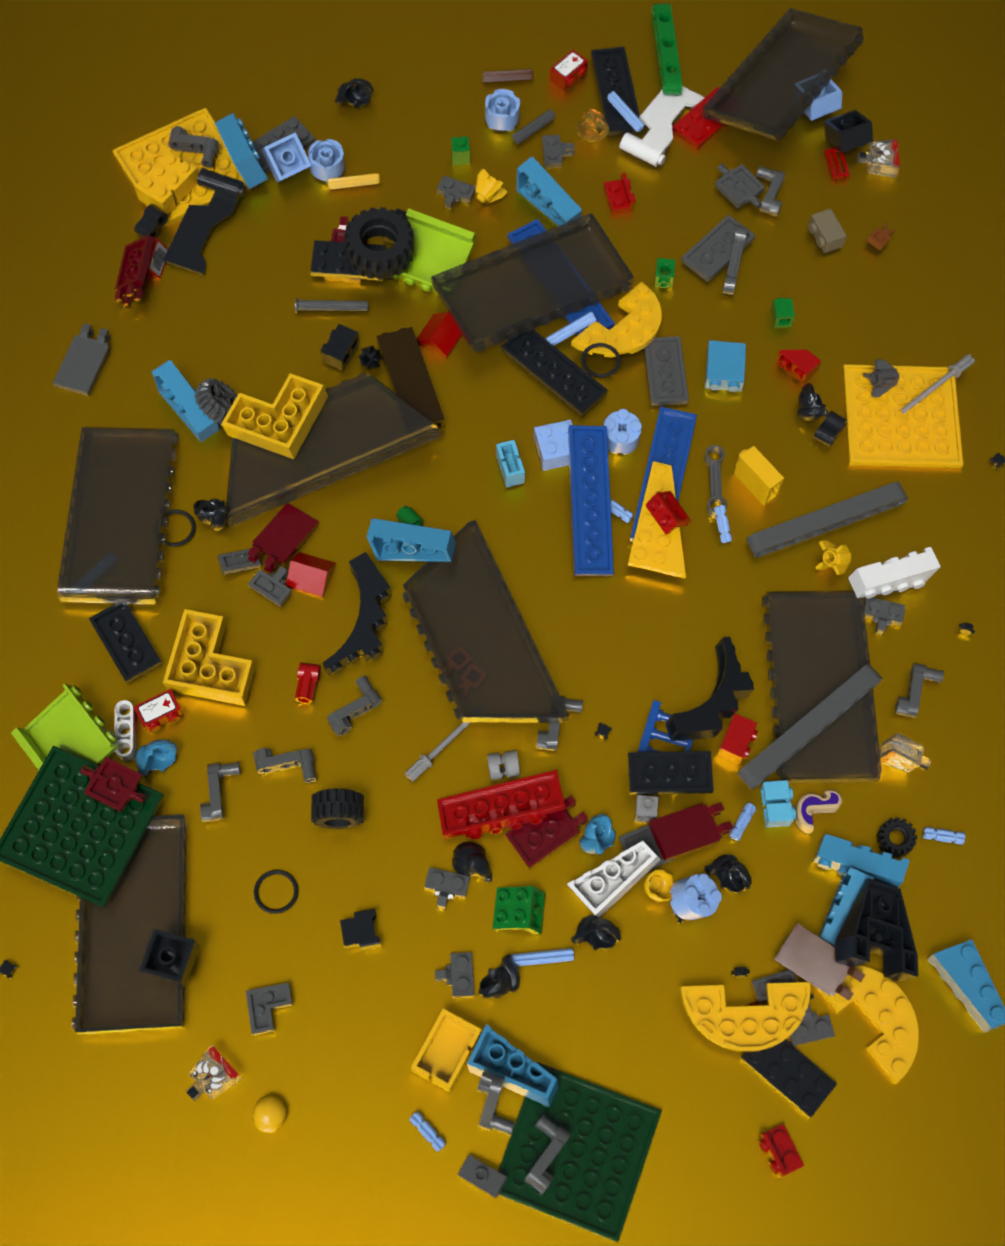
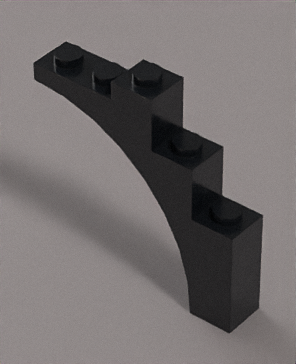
[323,552,391,676]
[666,637,754,741]

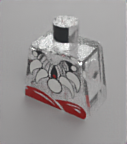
[857,139,900,178]
[877,733,931,772]
[186,1045,242,1101]

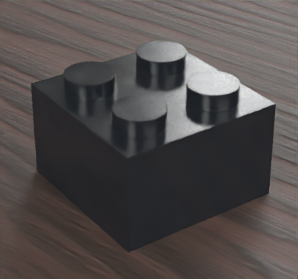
[824,110,873,153]
[139,929,200,987]

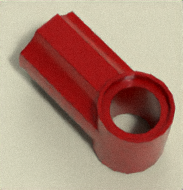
[295,662,321,704]

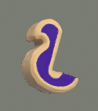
[795,790,842,834]

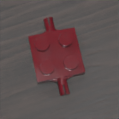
[80,757,147,813]

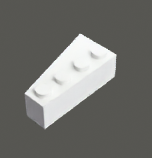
[848,547,941,599]
[567,841,661,918]

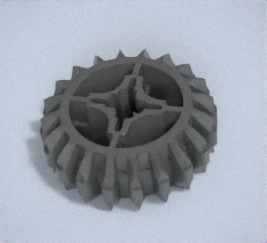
[194,378,237,426]

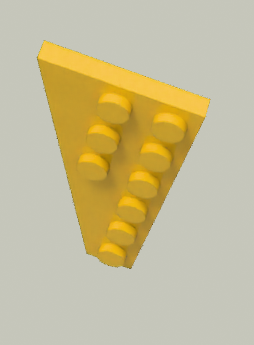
[628,461,686,578]

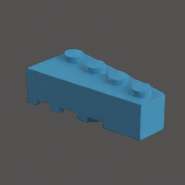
[215,113,268,189]
[516,156,582,232]
[152,360,219,442]
[367,518,456,562]
[813,834,910,888]
[818,867,874,947]
[927,939,1005,1033]
[467,1024,559,1107]

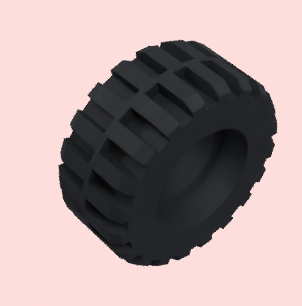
[344,207,414,280]

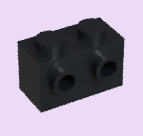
[321,324,360,371]

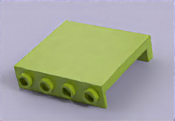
[392,208,477,298]
[11,683,120,770]

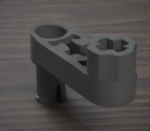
[168,126,219,167]
[756,166,786,217]
[895,663,944,718]
[327,676,383,736]
[536,695,583,751]
[253,748,317,783]
[200,762,241,822]
[477,1072,515,1136]
[525,1114,571,1194]

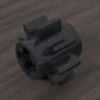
[358,345,383,370]

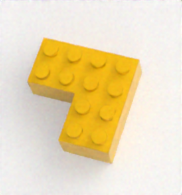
[222,373,328,459]
[163,609,255,706]

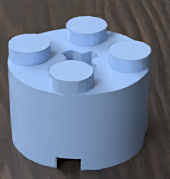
[485,89,520,131]
[309,139,345,183]
[604,409,642,454]
[670,874,722,920]

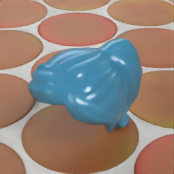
[135,739,177,777]
[579,814,616,854]

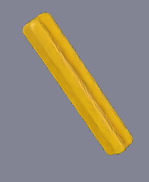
[327,173,380,189]

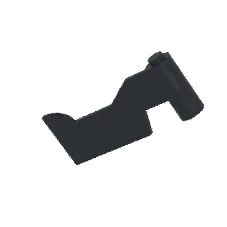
[163,168,246,276]

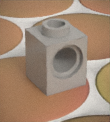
[634,795,658,823]

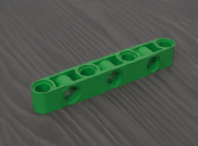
[652,3,682,95]

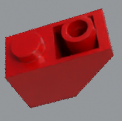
[776,350,821,384]

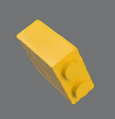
[734,446,784,506]

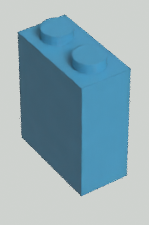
[705,340,746,392]

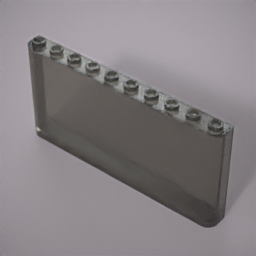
[703,8,864,141]
[431,213,634,352]
[57,427,179,604]
[762,591,881,783]
[72,814,187,1034]

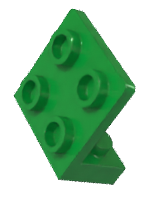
[493,886,546,934]

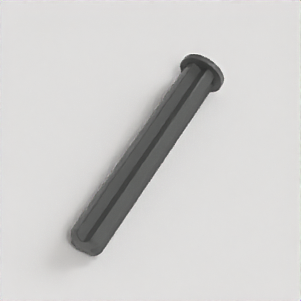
[295,298,369,313]

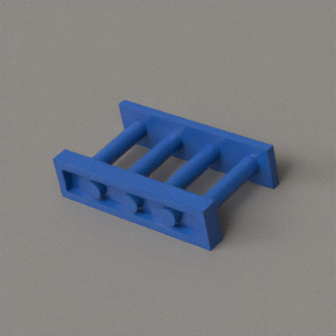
[638,700,693,752]

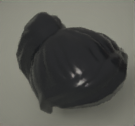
[335,78,374,108]
[797,383,829,421]
[193,498,228,531]
[452,842,492,883]
[704,855,752,893]
[571,915,622,950]
[479,954,520,999]

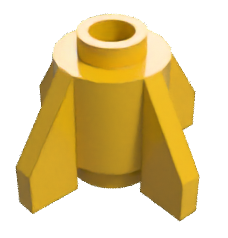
[475,169,507,204]
[816,540,851,575]

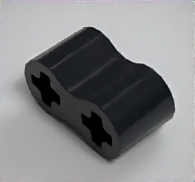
[134,204,168,238]
[813,410,848,448]

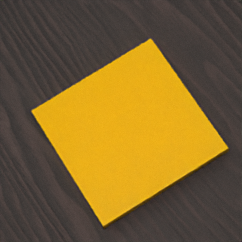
[112,108,248,229]
[843,364,963,468]

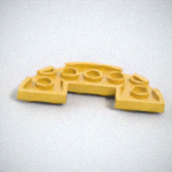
[571,282,662,357]
[818,965,919,1084]
[680,982,810,1052]

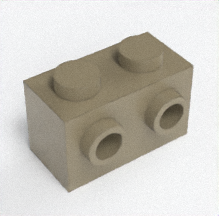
[808,209,847,253]

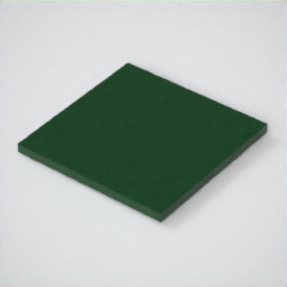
[0,746,165,909]
[498,1062,662,1243]

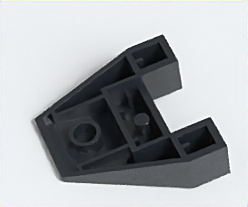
[835,878,918,982]

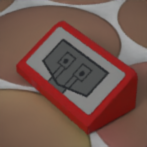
[146,238,168,280]

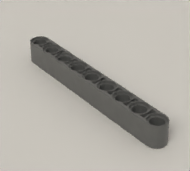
[746,482,908,558]
[737,664,883,790]

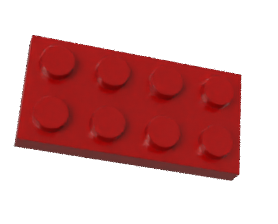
[672,87,743,150]

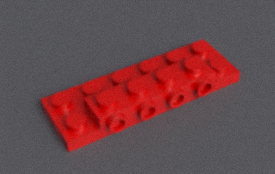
[437,770,566,839]

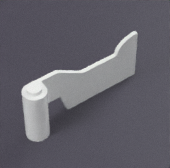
[619,86,705,167]

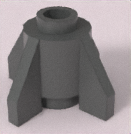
[863,359,899,397]

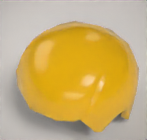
[644,869,674,901]
[253,1095,287,1132]

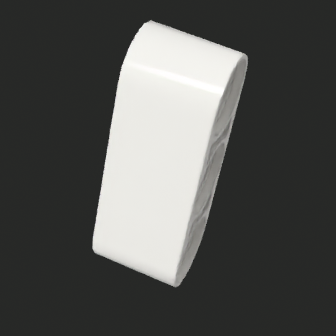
[114,700,137,763]

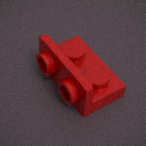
[603,173,636,215]
[646,491,691,534]
[758,1124,804,1178]

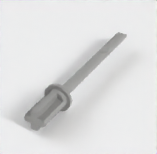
[901,354,975,414]
[405,707,483,782]

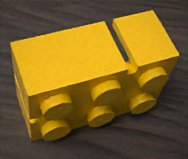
[135,151,198,214]
[411,1009,482,1093]

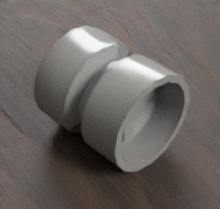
[487,750,520,780]

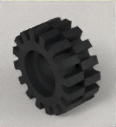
[876,817,917,858]

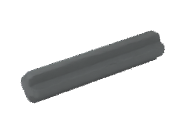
[512,110,555,144]

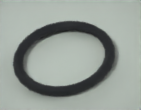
[581,343,620,377]
[155,510,196,547]
[254,870,298,914]

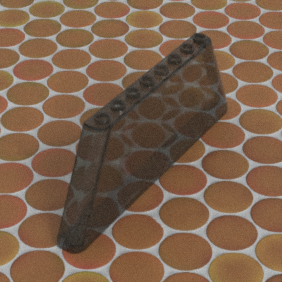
[226,373,442,527]
[402,520,569,723]

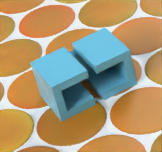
[496,440,525,488]
[760,780,796,828]

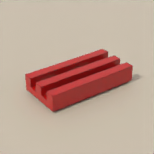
[824,148,850,181]

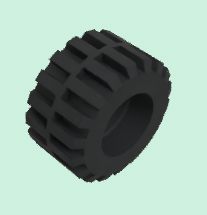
[311,788,364,829]

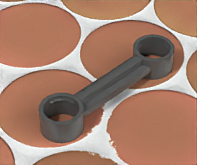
[722,226,748,296]
[704,445,727,518]

